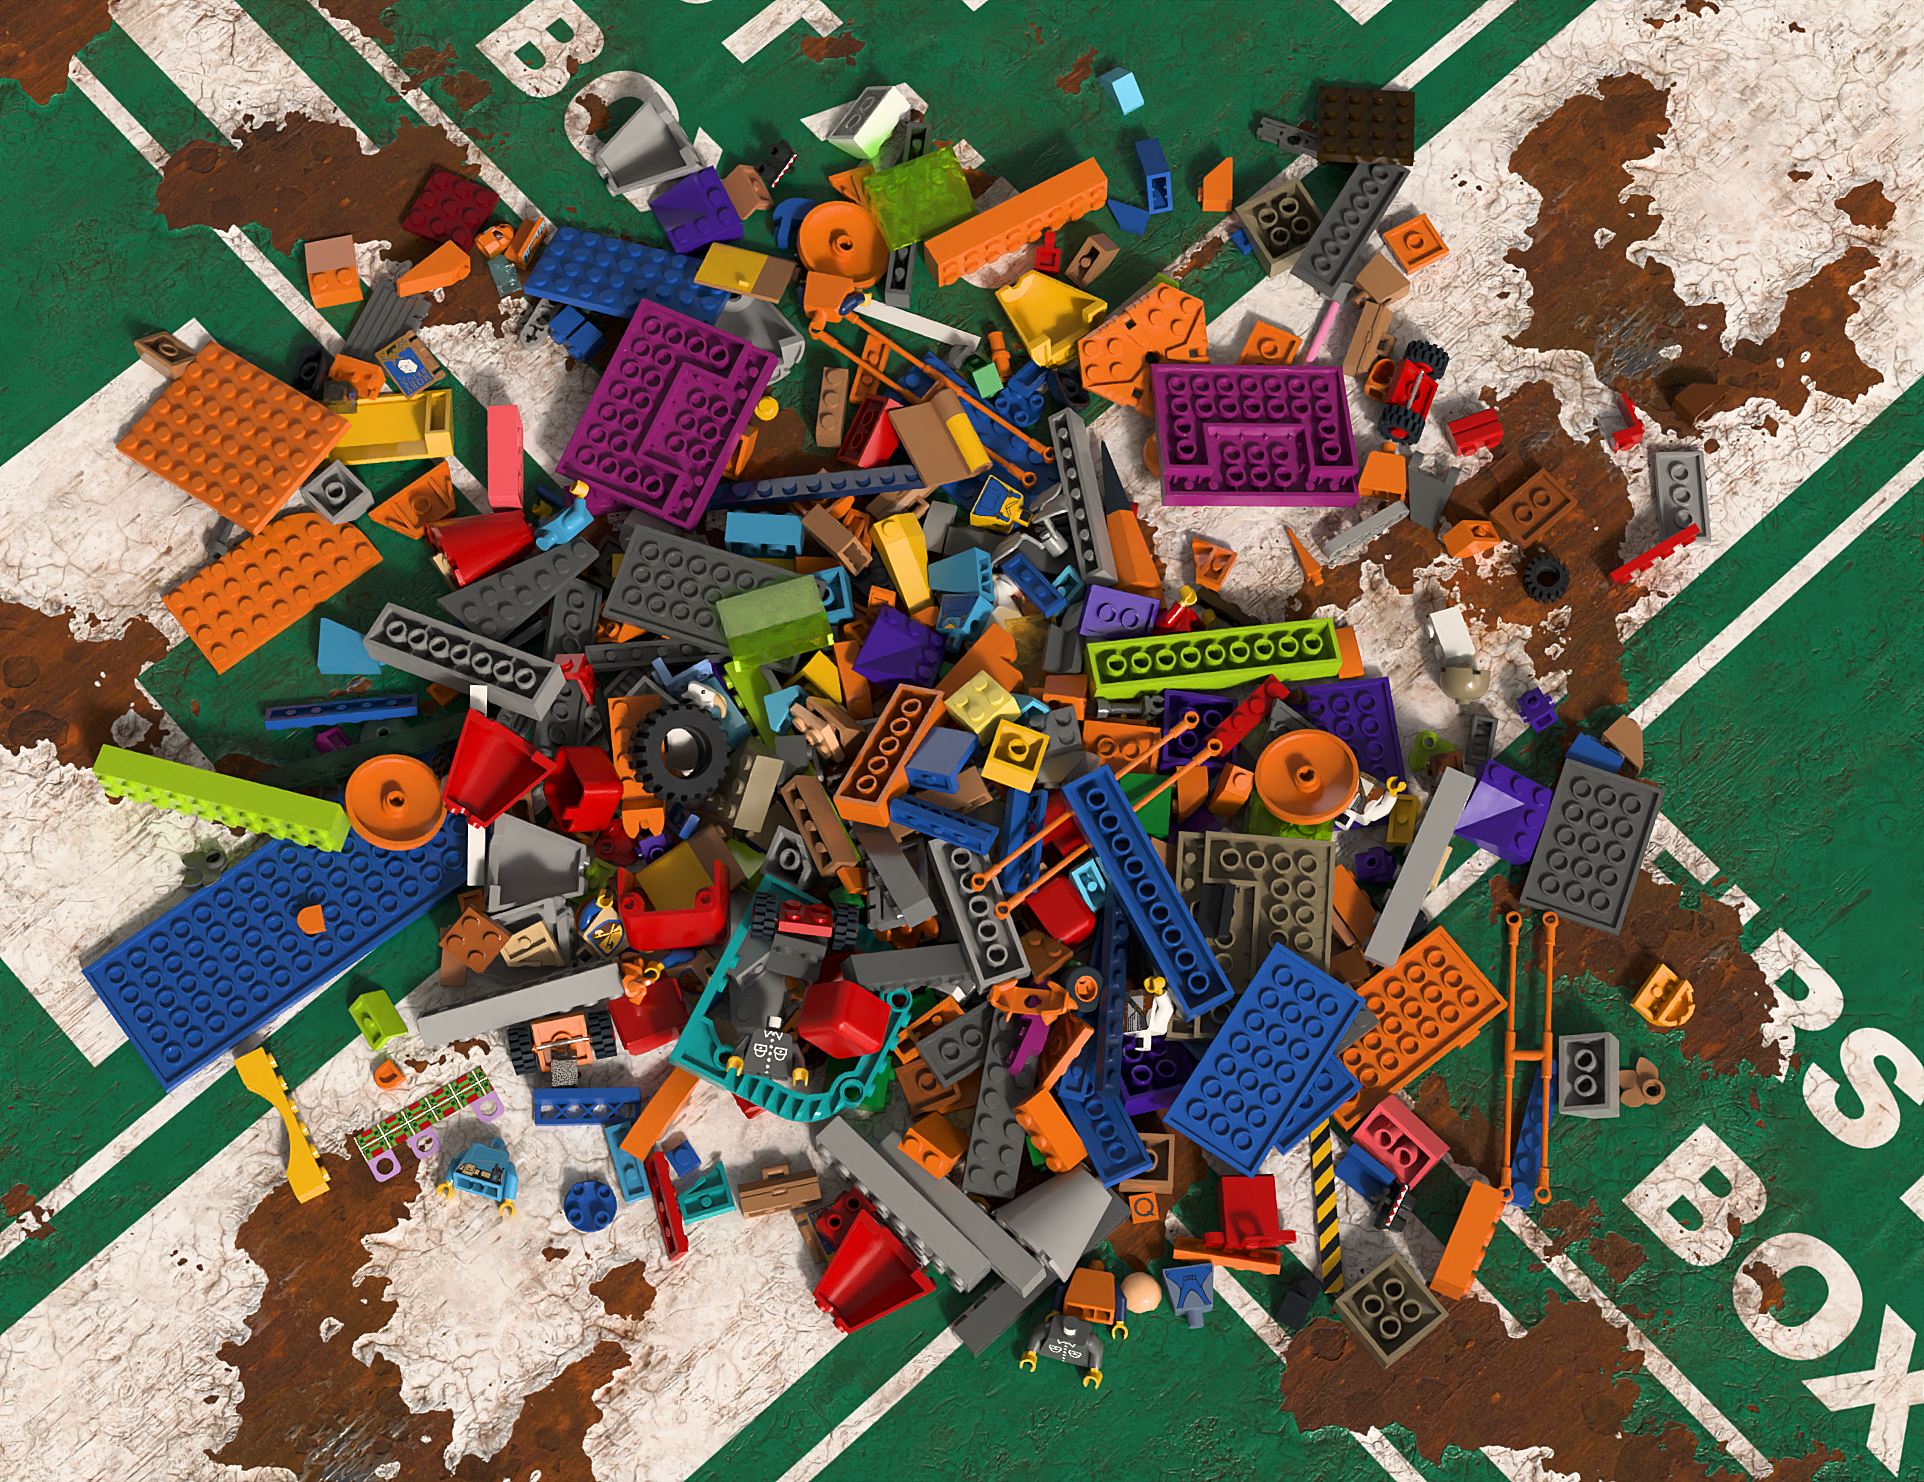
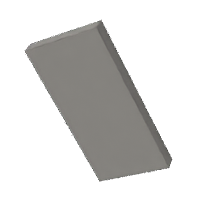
[1652,451,1712,545]

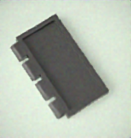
[340,278,432,378]
[865,838,930,932]

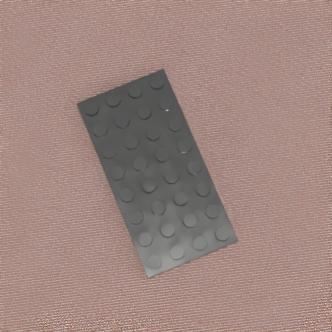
[602,524,827,676]

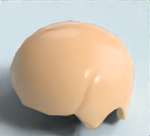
[1120,1272,1162,1313]

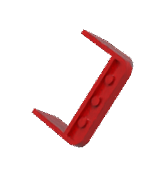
[618,860,731,952]

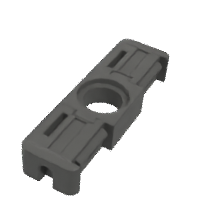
[1256,117,1325,163]

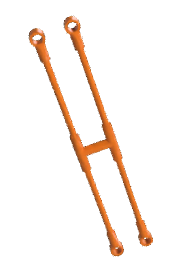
[808,311,1057,489]
[970,711,1223,920]
[1498,911,1559,1204]

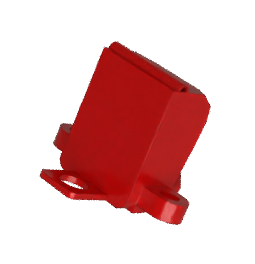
[606,969,690,1056]
[1202,1174,1297,1250]

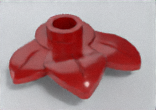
[594,818,639,866]

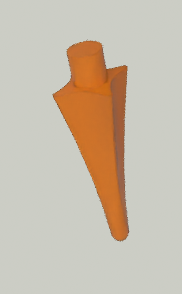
[1286,528,1324,586]

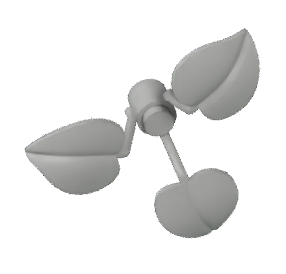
[991,482,1069,568]

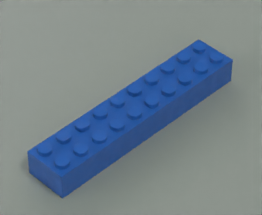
[1060,764,1235,1023]

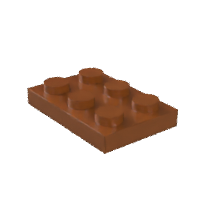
[1489,468,1578,551]

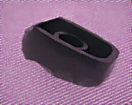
[290,345,331,400]
[1046,367,1090,414]

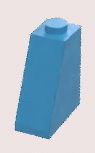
[928,547,995,602]
[317,618,386,674]

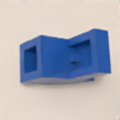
[773,198,817,251]

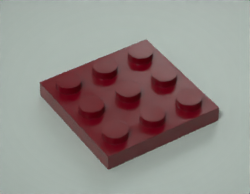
[402,167,500,255]

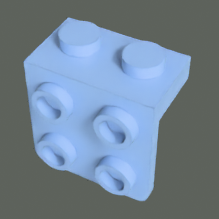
[651,657,713,703]

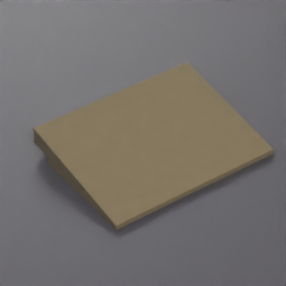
[1164,831,1336,1043]

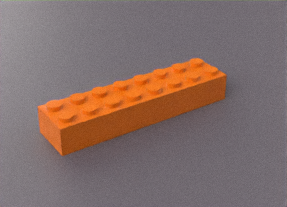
[924,157,1108,288]

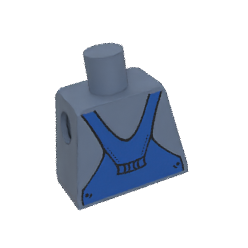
[1162,1263,1214,1329]

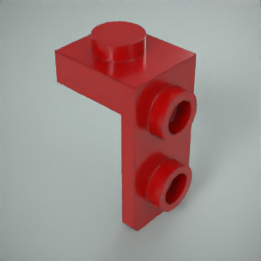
[1609,391,1645,452]
[554,654,601,705]

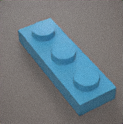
[604,1121,652,1204]

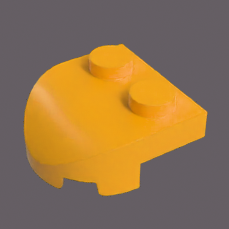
[1630,964,1695,1027]

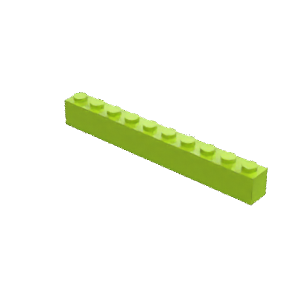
[722,659,863,883]

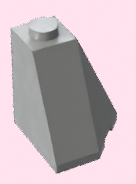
[759,825,819,892]

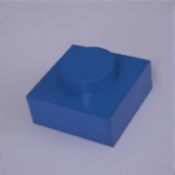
[665,1140,702,1178]

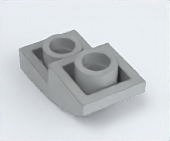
[922,501,957,553]

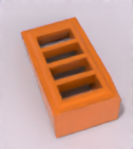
[865,585,896,626]

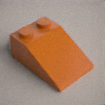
[304,235,364,309]

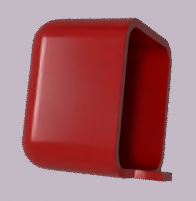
[543,746,624,832]
[1029,789,1092,877]
[1020,874,1096,950]
[796,980,892,1059]

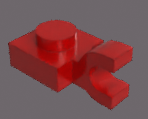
[1034,231,1061,275]

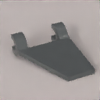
[1408,450,1461,531]

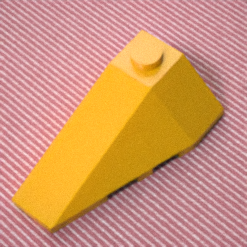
[869,512,935,617]

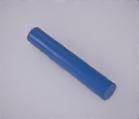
[535,484,565,509]

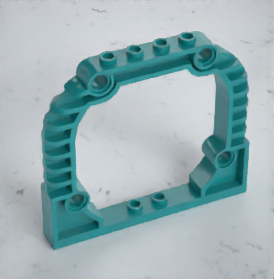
[668,873,913,1122]

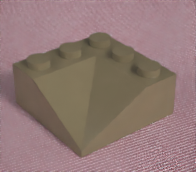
[1235,177,1324,278]
[704,735,784,833]
[1332,1252,1449,1370]

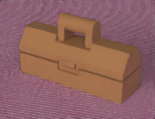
[1342,301,1397,380]
[865,486,938,524]
[738,1162,822,1220]

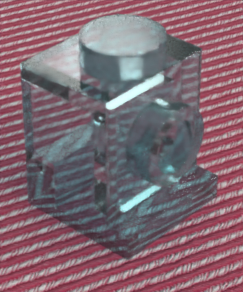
[487,255,523,297]

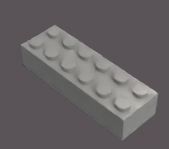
[926,838,1031,994]

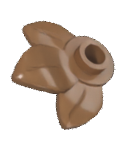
[1619,1057,1665,1107]

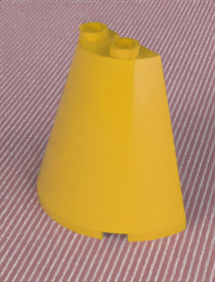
[995,269,1107,369]

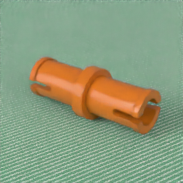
[987,331,1013,382]

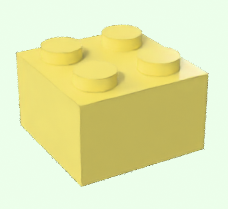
[944,670,1022,747]

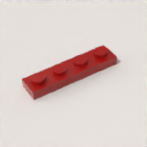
[1606,523,1700,586]
[1203,674,1290,760]
[644,1151,689,1261]

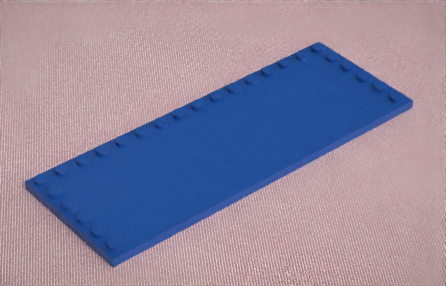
[81,735,493,1093]

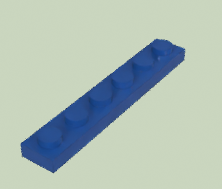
[265,693,419,730]
[1504,1056,1559,1210]

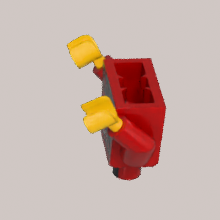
[1151,585,1218,637]

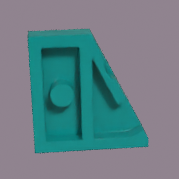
[677,1161,736,1225]

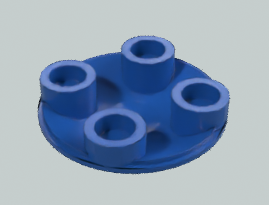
[995,386,1044,427]
[564,1180,617,1232]

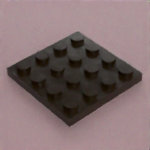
[1317,86,1415,166]

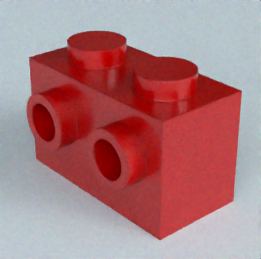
[815,1187,876,1251]

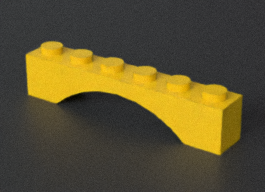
[234,1047,331,1204]

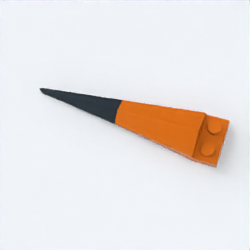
[1101,440,1167,612]

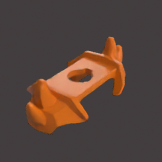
[621,952,655,1005]
[986,977,1078,1025]

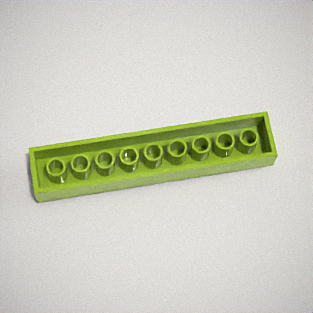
[1082,617,1343,703]
[92,744,351,852]

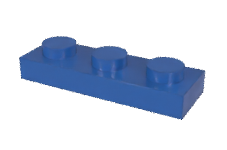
[1001,552,1067,618]

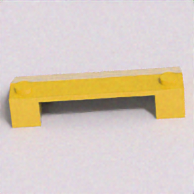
[315,389,454,469]

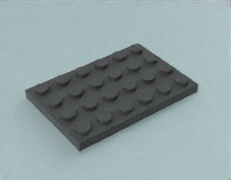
[1518,758,1665,937]

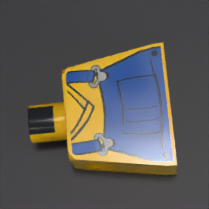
[970,475,1033,534]

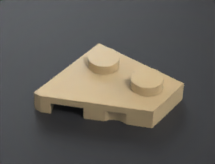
[500,919,567,967]

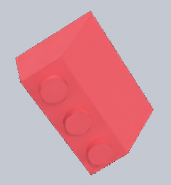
[1350,1094,1450,1192]

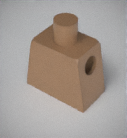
[1350,252,1411,310]

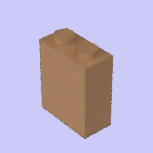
[800,504,873,577]

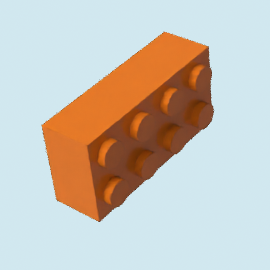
[1429,1180,1506,1301]

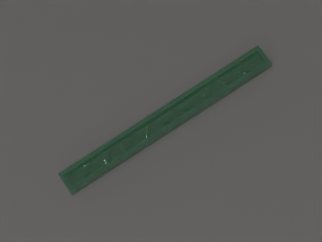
[256,704,502,792]

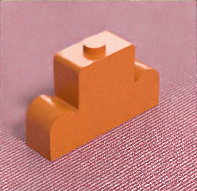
[933,622,1025,720]

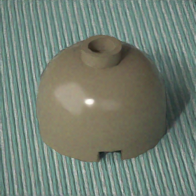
[1439,667,1491,705]

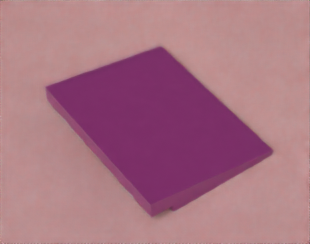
[555,298,779,535]
[1150,364,1360,507]

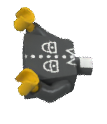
[725,1016,808,1086]
[1020,1314,1104,1389]

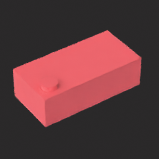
[487,405,524,513]

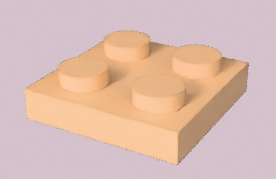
[789,703,845,763]

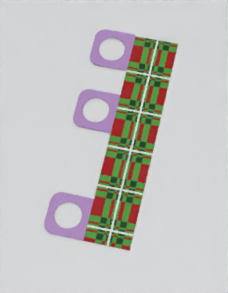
[354,1066,504,1182]

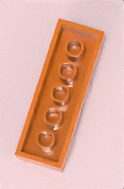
[833,683,950,827]

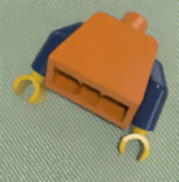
[795,271,872,330]
[1045,1260,1128,1340]

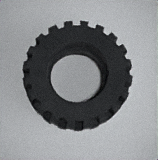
[628,703,732,802]

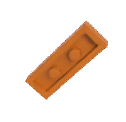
[849,334,892,405]

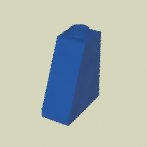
[1134,138,1173,215]

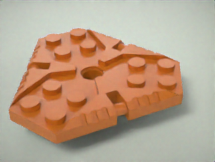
[1077,282,1210,421]

